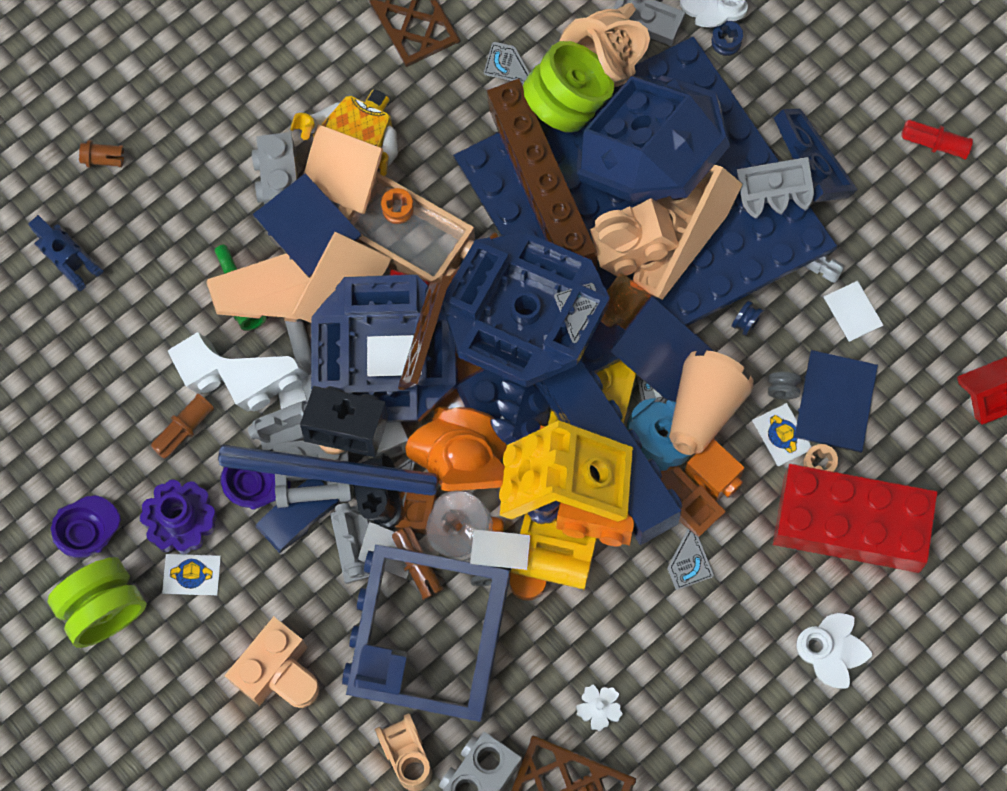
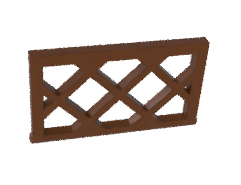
[368,0,460,67]
[398,274,450,391]
[511,735,636,791]

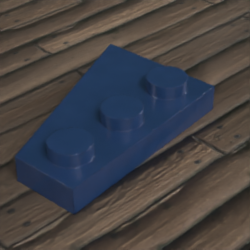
[774,109,858,202]

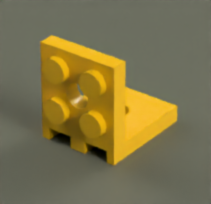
[499,420,633,522]

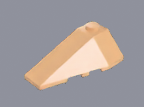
[632,165,743,300]
[206,253,311,322]

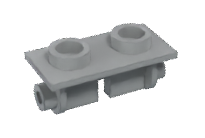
[248,398,309,451]
[330,503,369,584]

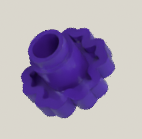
[140,479,217,555]

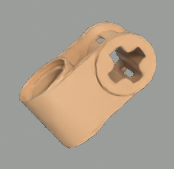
[374,713,433,791]

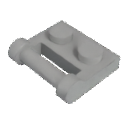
[273,440,352,508]

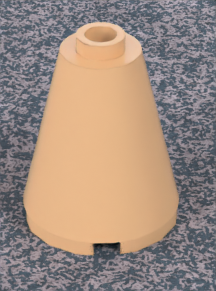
[669,350,754,455]

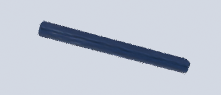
[218,445,438,496]

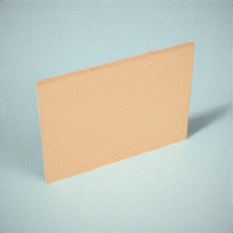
[304,124,383,214]
[292,232,392,323]

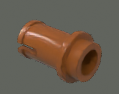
[79,140,124,168]

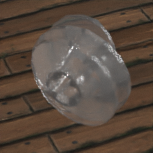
[426,491,493,561]

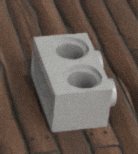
[438,732,522,791]

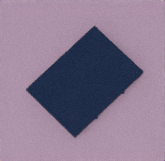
[252,173,362,278]
[610,296,713,402]
[794,350,878,453]

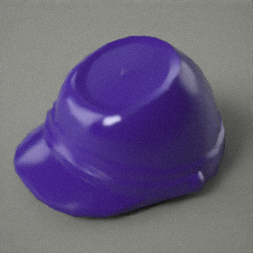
[220,467,291,510]
[51,495,121,558]

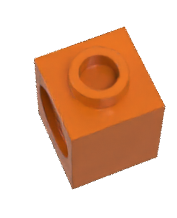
[684,438,745,502]

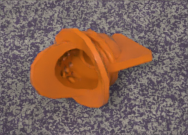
[405,406,506,492]

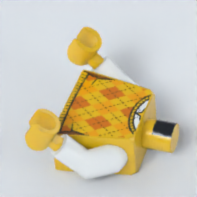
[290,89,398,176]

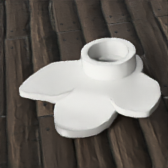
[680,0,748,28]
[796,613,872,689]

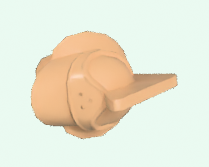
[559,3,650,87]

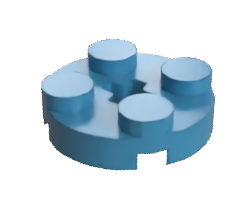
[627,398,691,471]

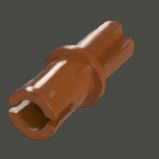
[151,393,214,459]
[392,526,444,600]

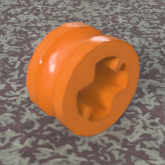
[381,188,414,224]

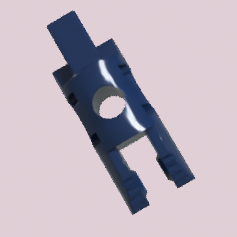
[28,215,103,292]

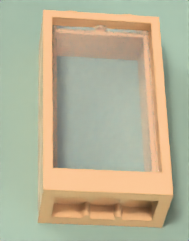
[338,172,475,282]

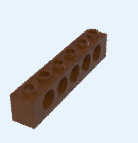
[487,79,598,271]

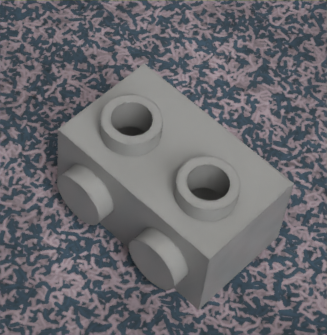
[252,132,299,205]

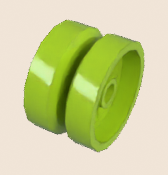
[523,41,614,132]
[47,557,147,648]

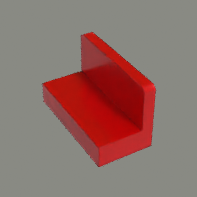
[957,357,1007,425]

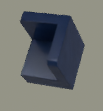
[354,644,408,695]

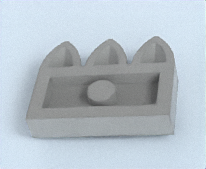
[737,157,814,219]

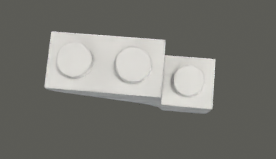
[168,332,309,412]

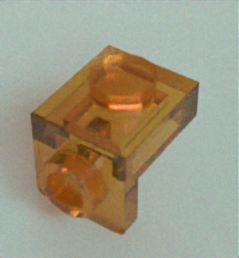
[601,272,652,330]

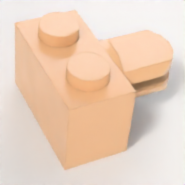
[590,198,679,277]
[225,616,320,708]

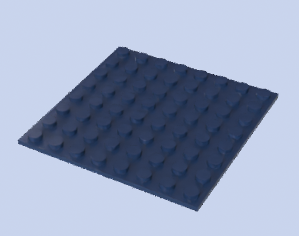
[453,36,837,373]

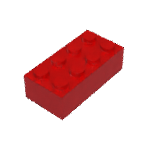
[773,464,937,573]

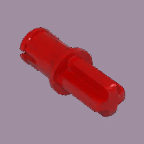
[901,119,973,160]

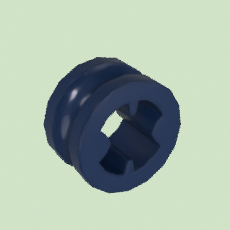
[711,21,743,56]
[731,300,764,337]

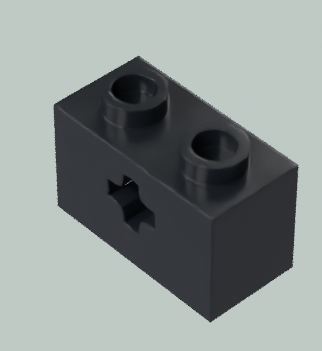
[300,386,388,457]

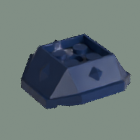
[577,75,730,203]
[442,232,610,388]
[311,274,458,423]

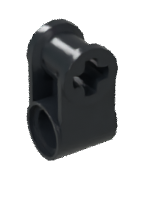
[353,453,404,529]

